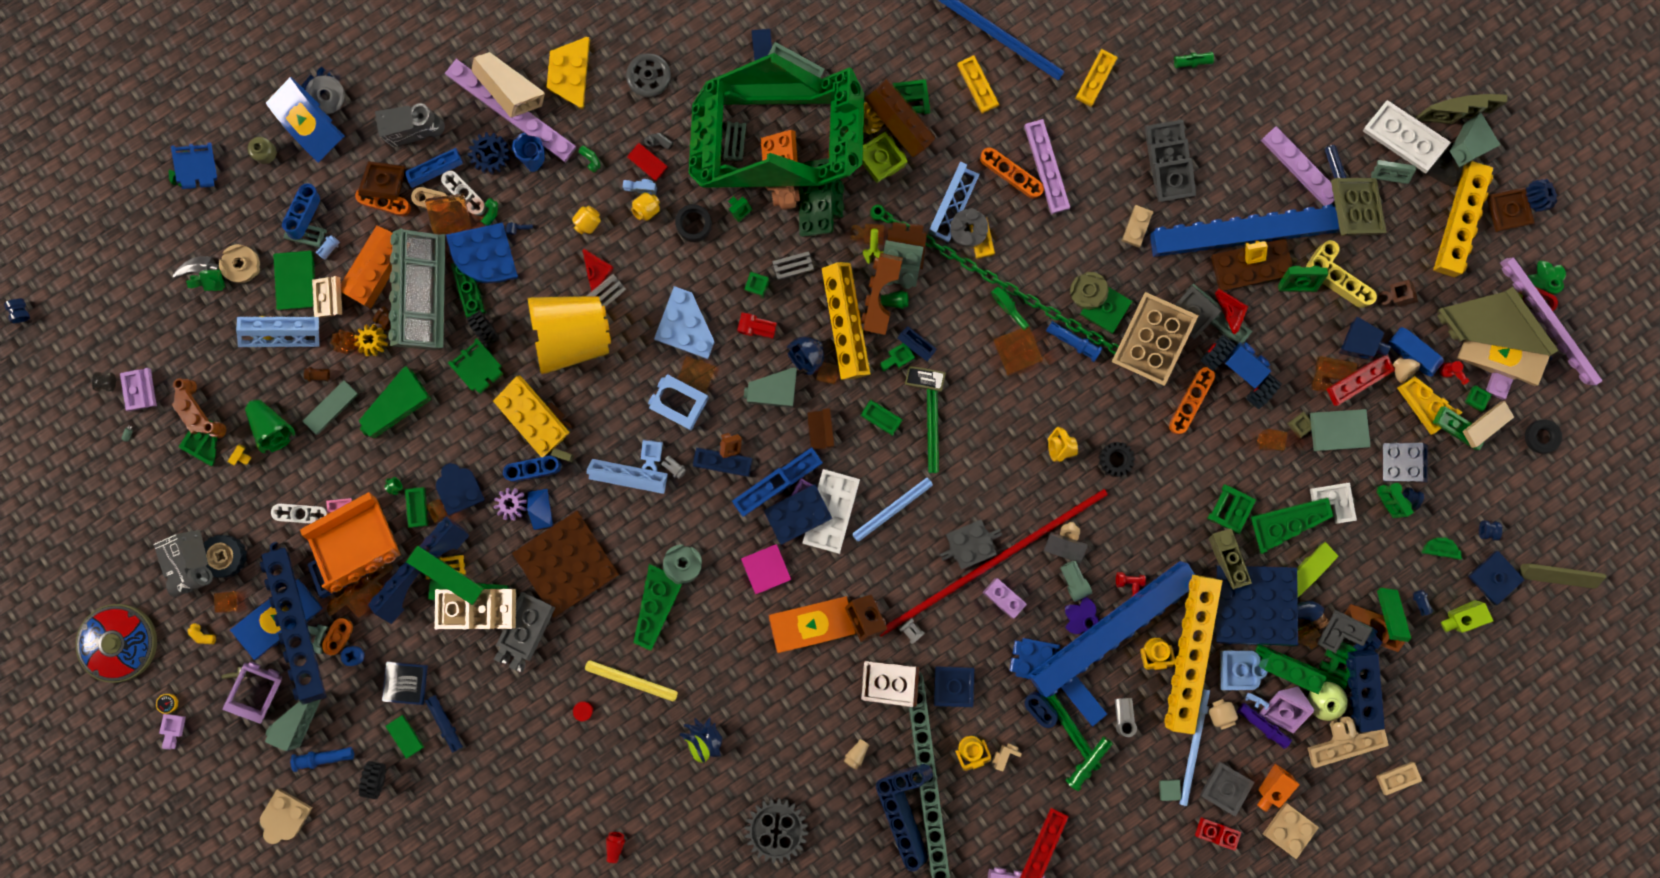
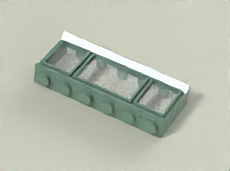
[388,228,445,350]

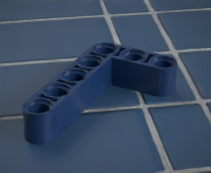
[876,764,933,872]

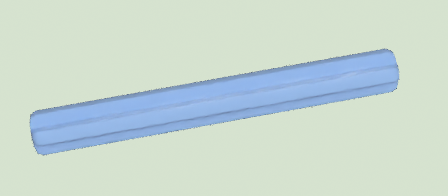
[853,478,933,541]

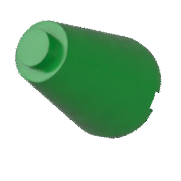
[245,400,295,453]

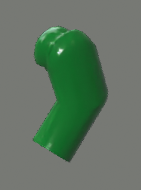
[579,145,601,173]
[481,198,498,226]

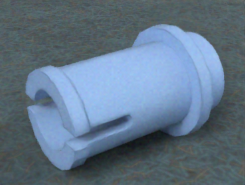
[316,235,340,260]

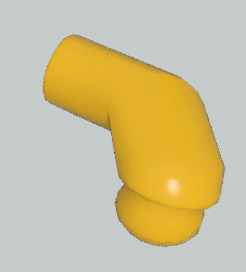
[188,623,216,645]

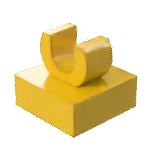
[1245,241,1268,264]
[227,444,251,466]

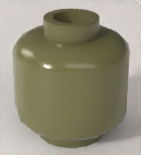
[247,137,277,164]

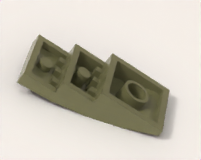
[1416,94,1508,124]

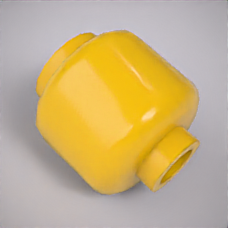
[631,193,660,221]
[572,205,601,235]

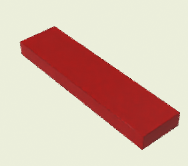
[1326,354,1395,406]
[1020,808,1069,878]

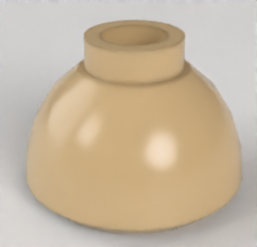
[1393,357,1420,383]

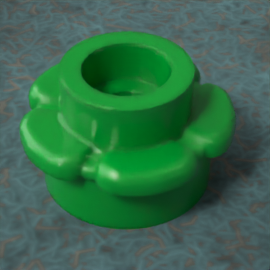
[385,477,403,495]

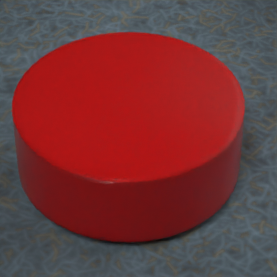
[573,701,593,721]

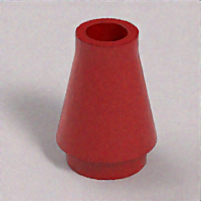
[606,832,626,863]

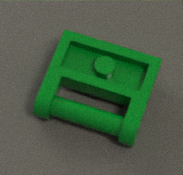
[892,79,930,114]
[1376,483,1414,518]
[1207,484,1256,534]

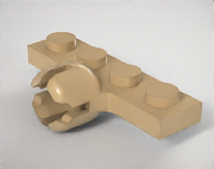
[1308,716,1389,768]

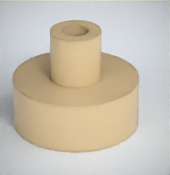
[1060,522,1080,541]

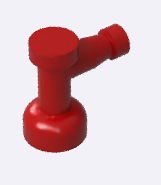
[1439,361,1470,385]
[1116,572,1146,596]

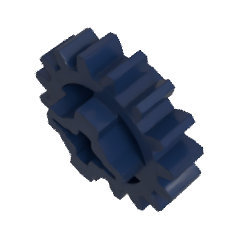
[468,132,511,175]

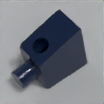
[1339,317,1391,360]

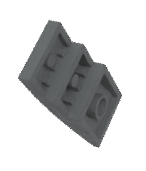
[1145,120,1196,202]

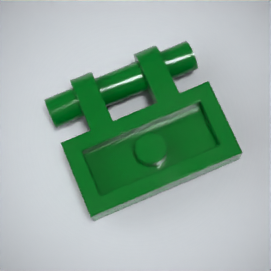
[1319,642,1364,683]

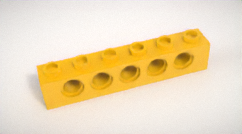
[1433,161,1493,278]
[822,262,870,380]

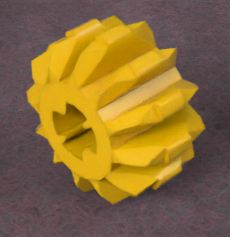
[863,102,884,134]
[354,324,388,357]

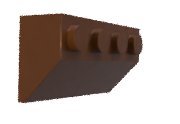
[864,78,936,157]

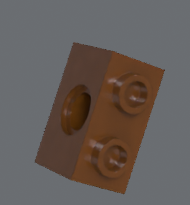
[845,594,887,642]

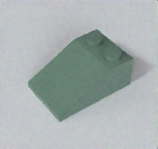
[265,699,321,751]

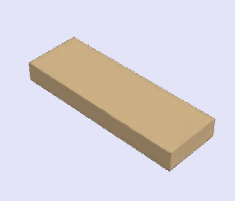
[1462,401,1514,448]

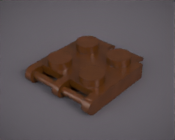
[888,222,927,270]

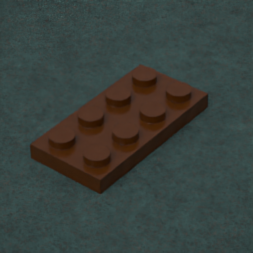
[1211,238,1293,291]

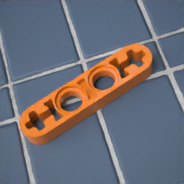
[980,147,1044,199]
[1169,367,1215,435]

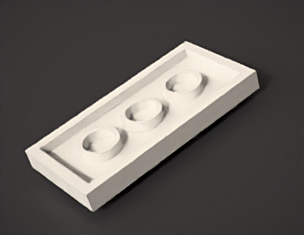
[1363,100,1451,173]

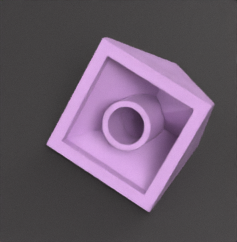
[1259,686,1314,733]

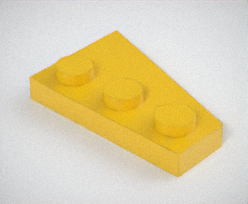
[1397,376,1463,434]

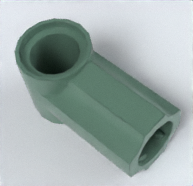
[1060,560,1093,602]

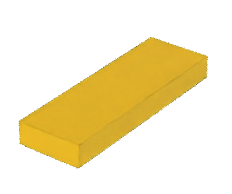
[1075,49,1118,107]
[957,55,999,114]

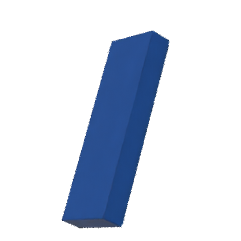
[405,148,463,188]
[1060,676,1107,727]

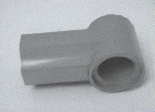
[1115,698,1137,737]

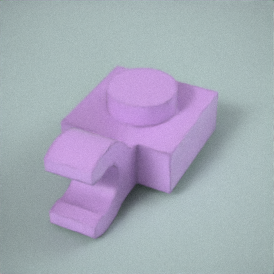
[159,714,186,750]

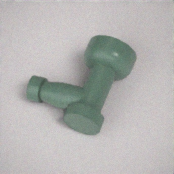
[307,624,329,654]

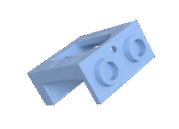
[648,374,709,431]

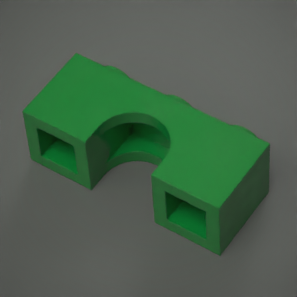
[1259,649,1326,694]

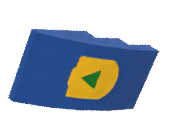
[266,77,345,163]
[230,579,323,660]

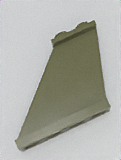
[1437,287,1559,356]

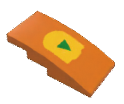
[768,596,856,653]

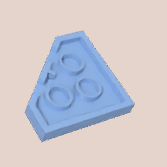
[654,286,715,359]

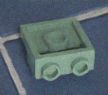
[883,240,923,289]

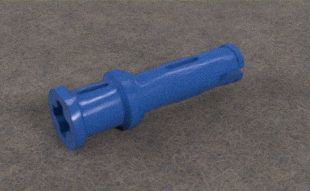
[1046,321,1102,362]
[290,747,354,772]

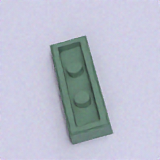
[303,380,359,435]

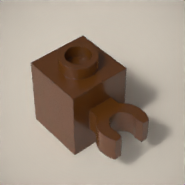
[1379,280,1418,307]

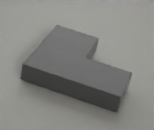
[1318,610,1372,653]

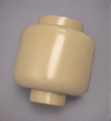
[1209,699,1238,730]

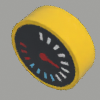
[156,693,178,714]

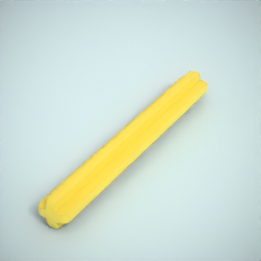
[585,661,678,701]

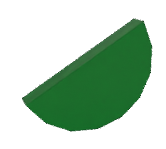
[1422,537,1462,560]

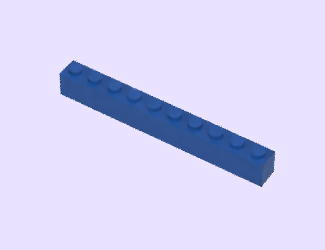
[1150,204,1340,257]
[1028,561,1195,697]

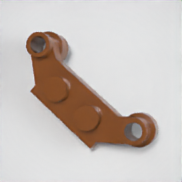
[171,378,226,438]

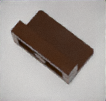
[807,408,834,450]

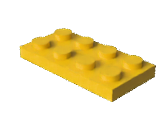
[493,375,570,457]

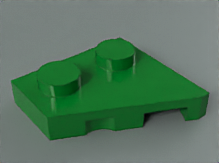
[179,418,217,467]

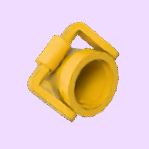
[1047,427,1078,462]
[1140,637,1175,670]
[955,735,991,771]

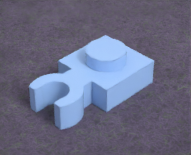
[622,179,657,195]
[641,439,663,471]

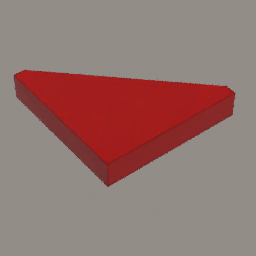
[582,249,614,292]
[1215,289,1248,334]

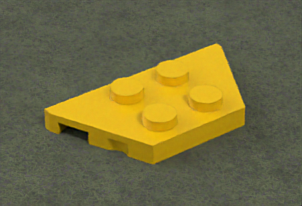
[547,37,590,109]

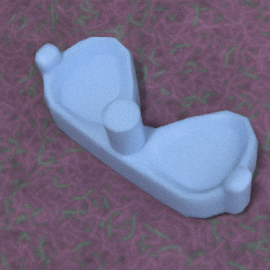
[1246,693,1270,710]

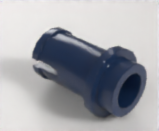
[1412,590,1434,616]

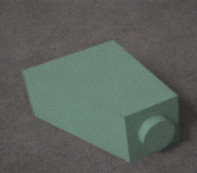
[1450,113,1500,167]
[744,368,797,408]

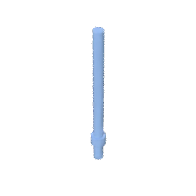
[1179,689,1210,806]

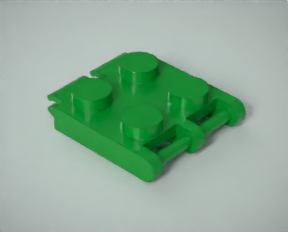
[448,338,503,394]

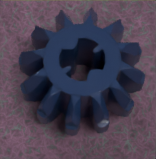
[1526,179,1558,212]

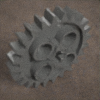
[745,797,808,864]

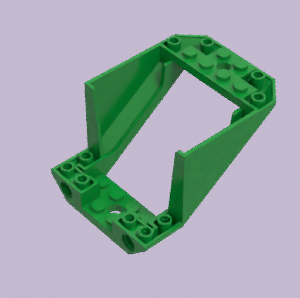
[688,53,864,188]

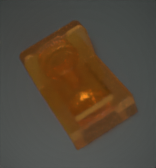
[1257,429,1287,451]

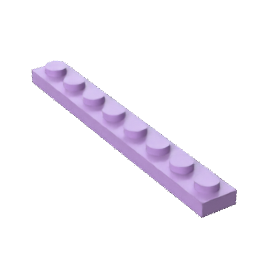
[445,59,577,163]
[1500,257,1602,385]

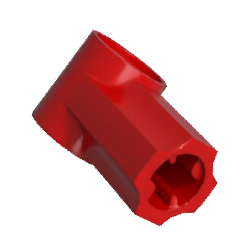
[737,313,777,339]

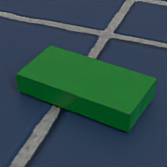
[860,399,903,436]
[405,487,429,528]
[385,715,424,759]

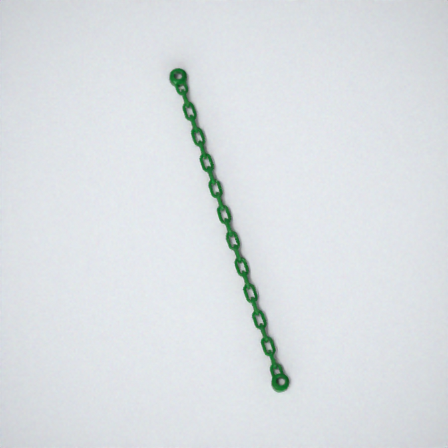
[870,204,1119,355]

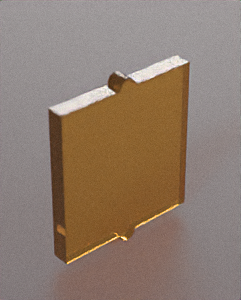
[678,356,716,394]

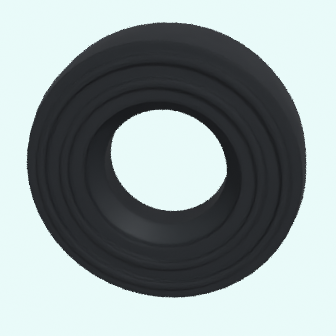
[1525,419,1562,454]

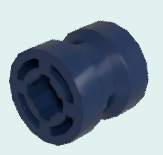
[4,298,30,324]

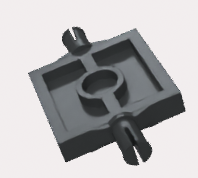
[940,520,1003,570]

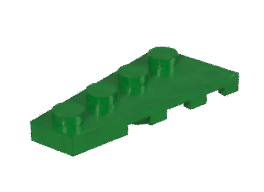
[1250,497,1333,554]
[633,564,683,651]

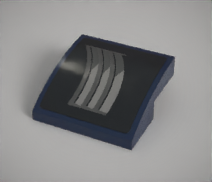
[382,662,428,705]

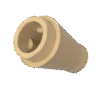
[844,739,870,770]

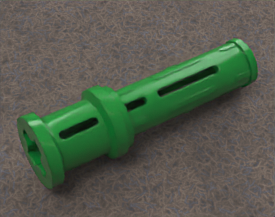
[1066,736,1113,791]

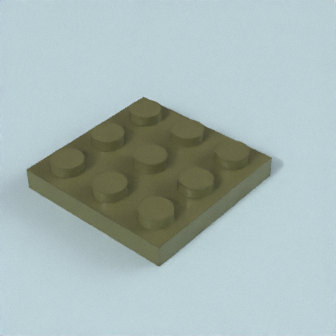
[1331,178,1387,236]

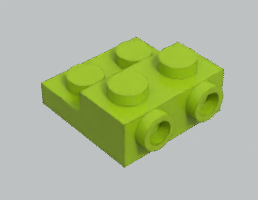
[862,132,908,183]

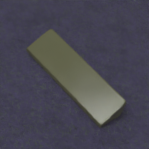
[1520,564,1606,589]

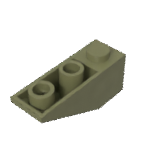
[1209,528,1252,589]

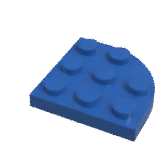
[446,223,518,283]

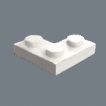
[1310,483,1357,524]

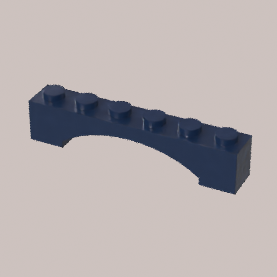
[368,516,470,624]

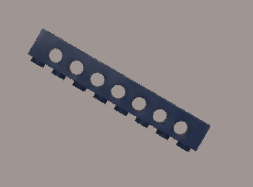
[260,548,327,705]

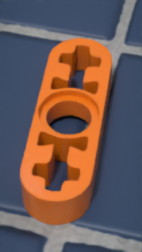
[355,189,411,217]

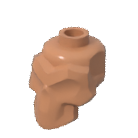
[765,186,800,210]

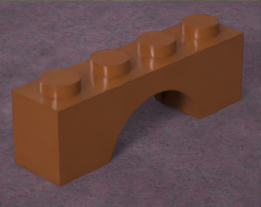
[861,253,903,335]

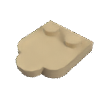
[260,788,313,844]

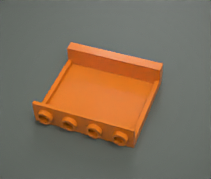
[300,492,401,593]

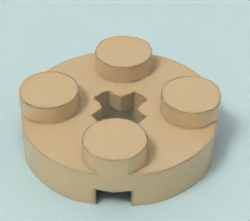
[219,244,260,283]

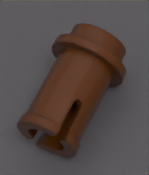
[304,367,330,382]

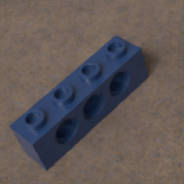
[1346,649,1385,733]

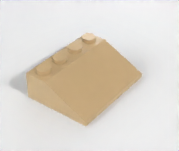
[1112,292,1199,386]

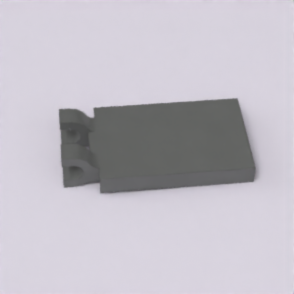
[494,592,556,672]

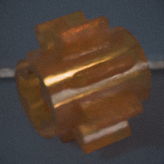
[330,329,356,354]

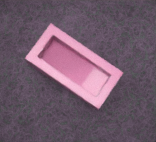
[326,498,352,513]

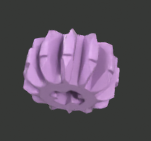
[494,488,528,521]

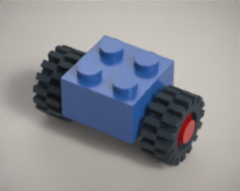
[1200,335,1282,409]

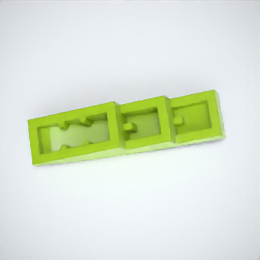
[1297,542,1338,597]

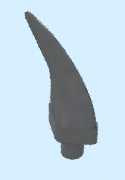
[173,256,220,278]

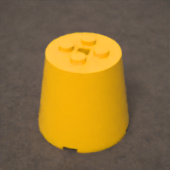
[527,296,611,374]

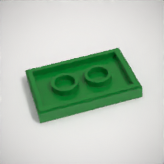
[273,250,315,311]

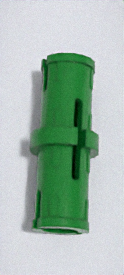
[1174,52,1214,68]

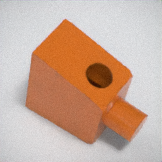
[1257,763,1300,812]

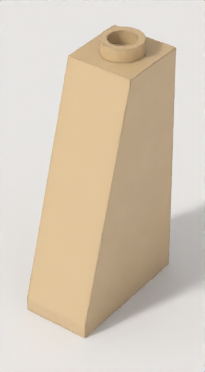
[471,52,545,118]

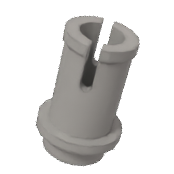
[661,456,687,479]

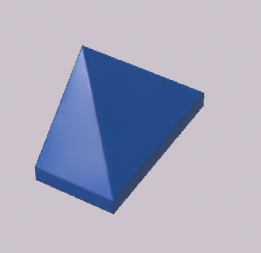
[527,489,553,530]

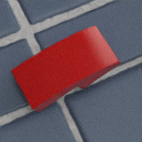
[1195,817,1242,851]

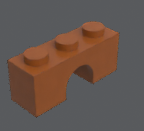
[1344,604,1405,652]

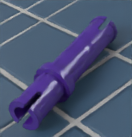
[1237,702,1292,749]

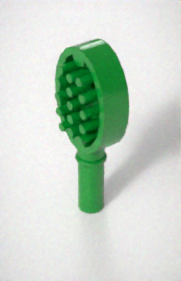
[991,287,1030,331]

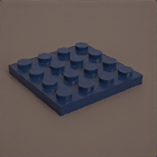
[1216,565,1298,646]

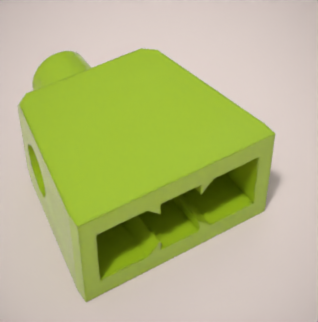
[1441,600,1493,633]

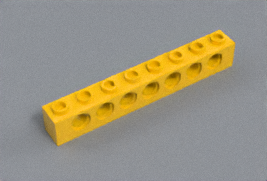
[1164,574,1222,735]

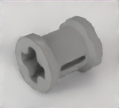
[899,619,925,644]

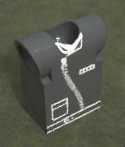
[375,103,445,147]
[154,530,213,597]

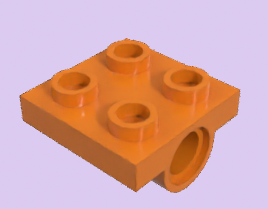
[761,130,798,162]

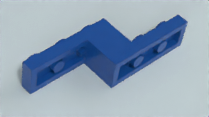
[732,447,823,517]

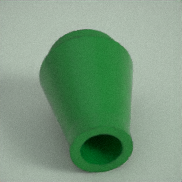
[881,290,909,309]

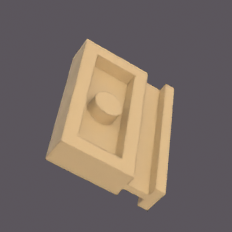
[312,276,342,318]

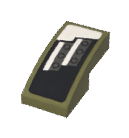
[905,366,946,392]

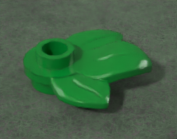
[1527,261,1566,295]

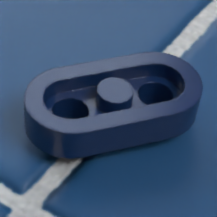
[1024,692,1058,728]

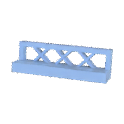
[928,162,980,243]
[236,317,319,347]
[586,459,668,494]

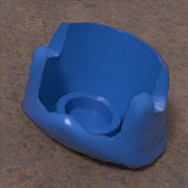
[511,133,545,172]

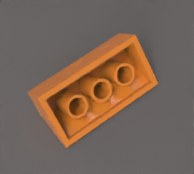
[341,225,410,309]

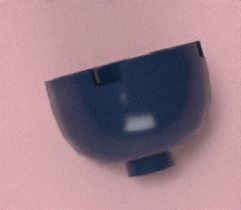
[787,336,824,375]

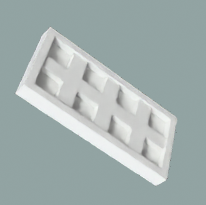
[802,469,860,554]

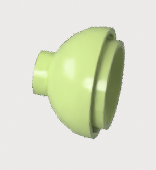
[1307,682,1348,721]

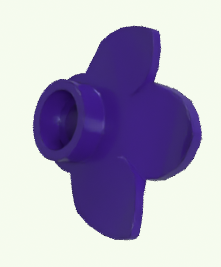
[1065,597,1099,634]

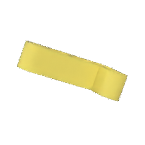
[1306,240,1377,308]

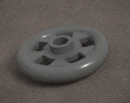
[626,53,671,97]

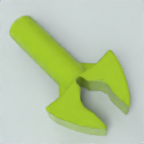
[863,228,884,264]

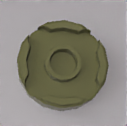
[1070,272,1109,310]

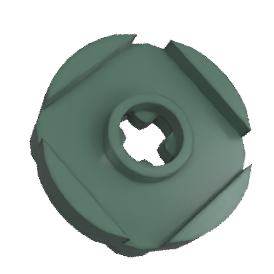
[663,545,702,584]

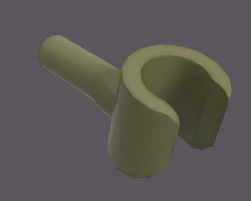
[222,667,249,679]

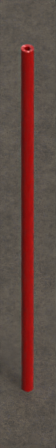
[880,489,1108,637]

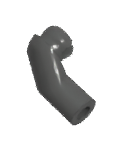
[644,133,674,150]

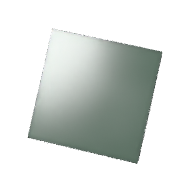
[1159,779,1181,801]

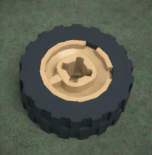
[203,535,247,578]

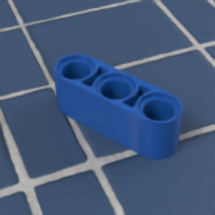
[282,183,320,240]
[1388,327,1444,377]
[503,456,561,482]

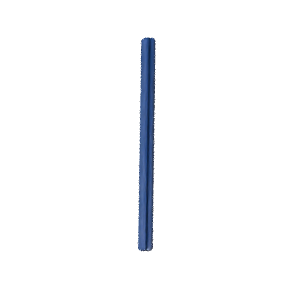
[938,0,1064,80]

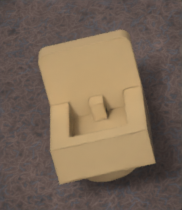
[992,743,1022,772]

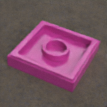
[741,544,791,594]

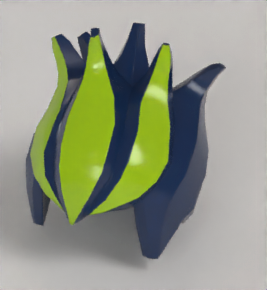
[680,717,722,763]

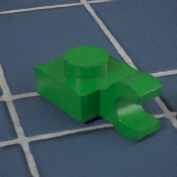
[186,270,225,291]
[880,343,915,371]

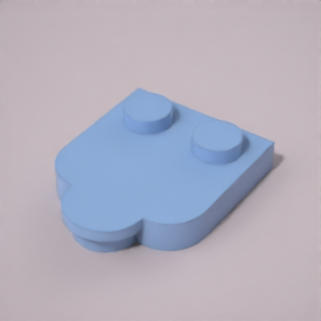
[1220,650,1268,690]

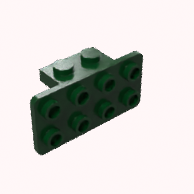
[799,158,844,237]

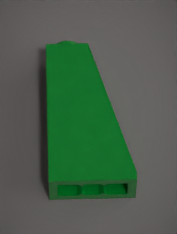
[359,366,432,438]

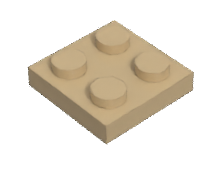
[1263,803,1319,859]

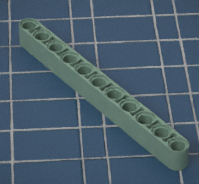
[909,671,950,878]

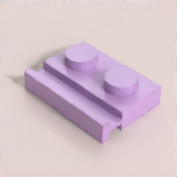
[120,368,157,411]

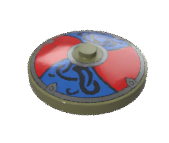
[76,604,157,683]

